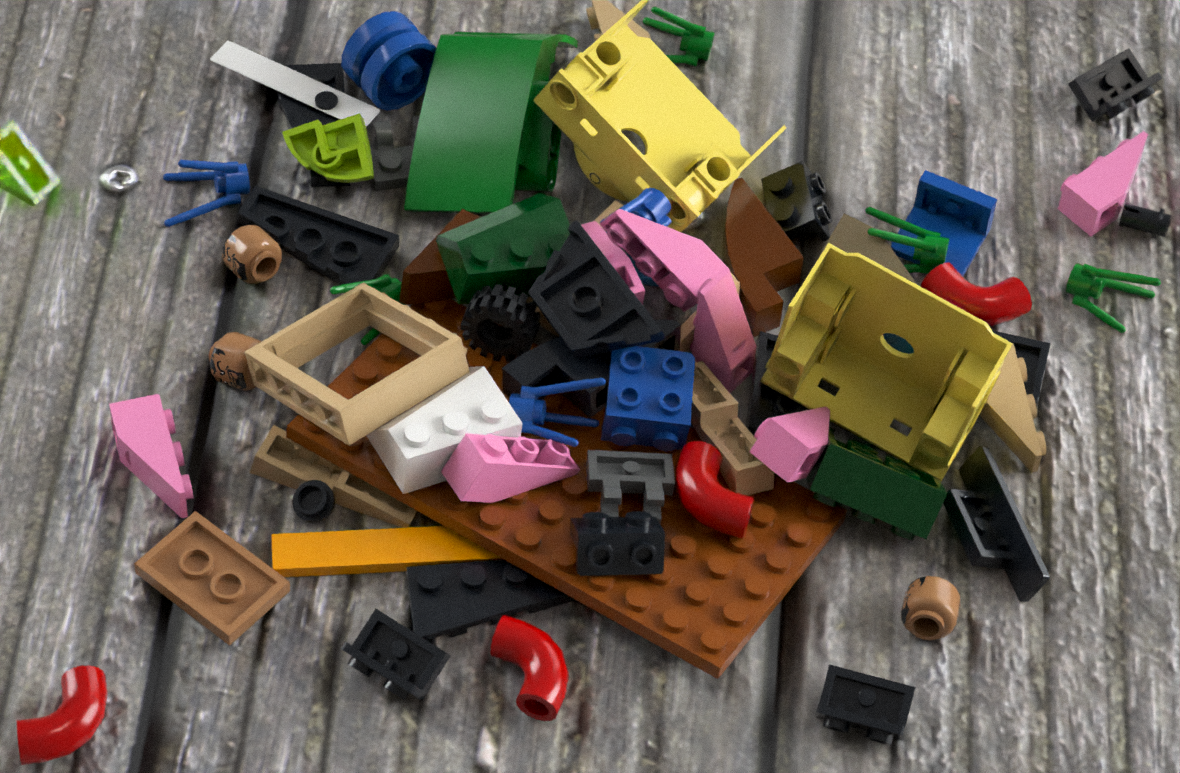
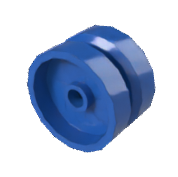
[342,11,436,111]

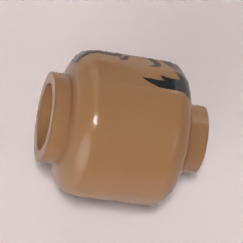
[222,225,282,284]
[209,332,262,391]
[901,576,960,640]

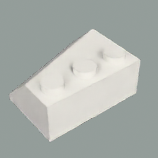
[366,366,523,494]

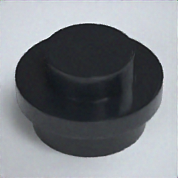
[292,480,335,523]

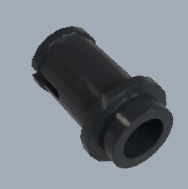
[1119,202,1172,239]

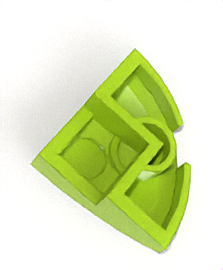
[282,113,374,183]

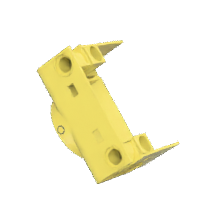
[533,0,786,232]
[760,243,1013,481]

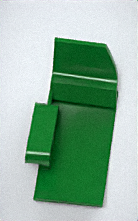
[404,31,578,214]

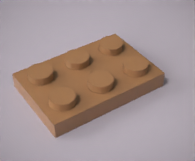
[134,511,290,646]

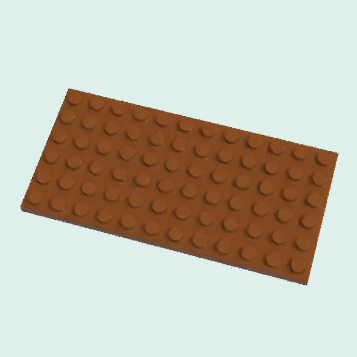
[286,299,847,679]

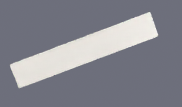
[210,41,381,127]

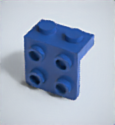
[891,170,997,277]
[601,346,695,451]

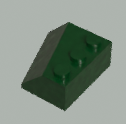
[436,193,570,305]
[806,427,948,541]

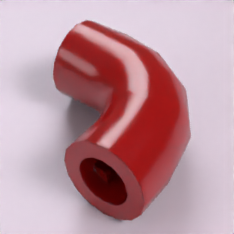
[921,263,1032,326]
[675,441,754,539]
[490,615,569,721]
[17,666,107,765]

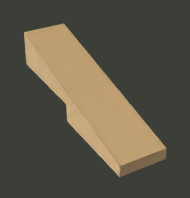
[691,361,775,496]
[249,425,417,528]

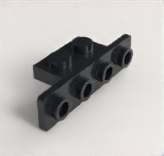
[943,446,1050,602]

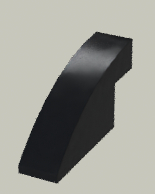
[502,319,681,418]

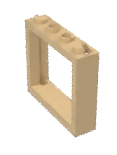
[244,282,469,446]

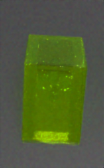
[0,119,61,206]

